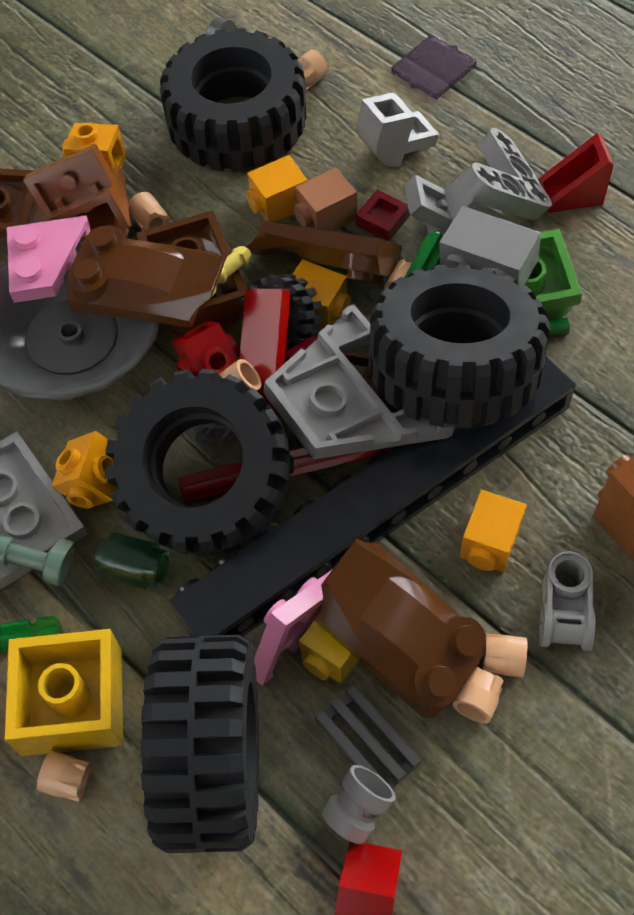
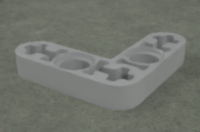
[459,128,552,221]

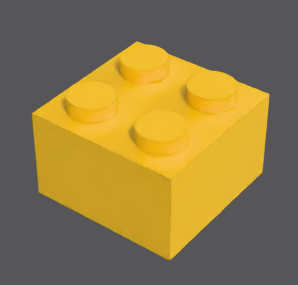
[5,629,123,757]

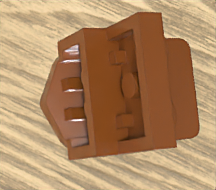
[23,143,131,242]

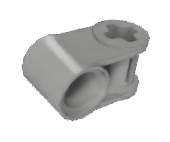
[539,551,596,651]

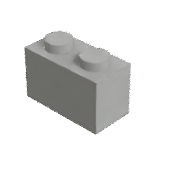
[439,206,541,287]

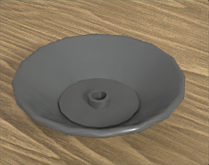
[0,242,159,401]

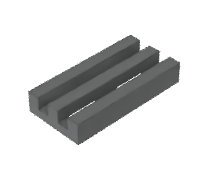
[315,684,421,789]

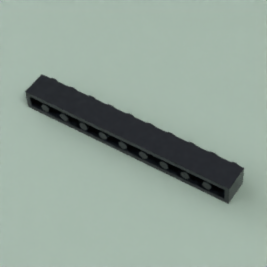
[170,356,576,637]

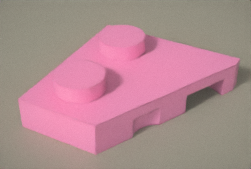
[7,215,90,303]
[254,569,333,686]

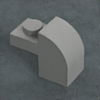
[357,92,439,167]
[404,171,502,236]

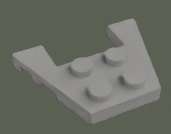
[263,304,456,459]

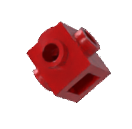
[170,321,240,376]

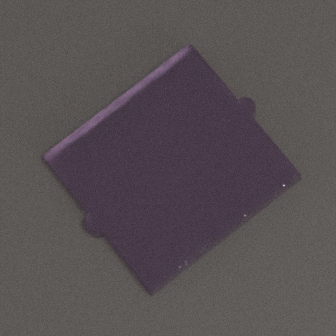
[391,34,477,100]

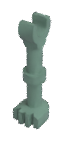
[0,535,75,586]

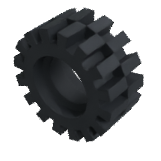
[239,274,323,351]

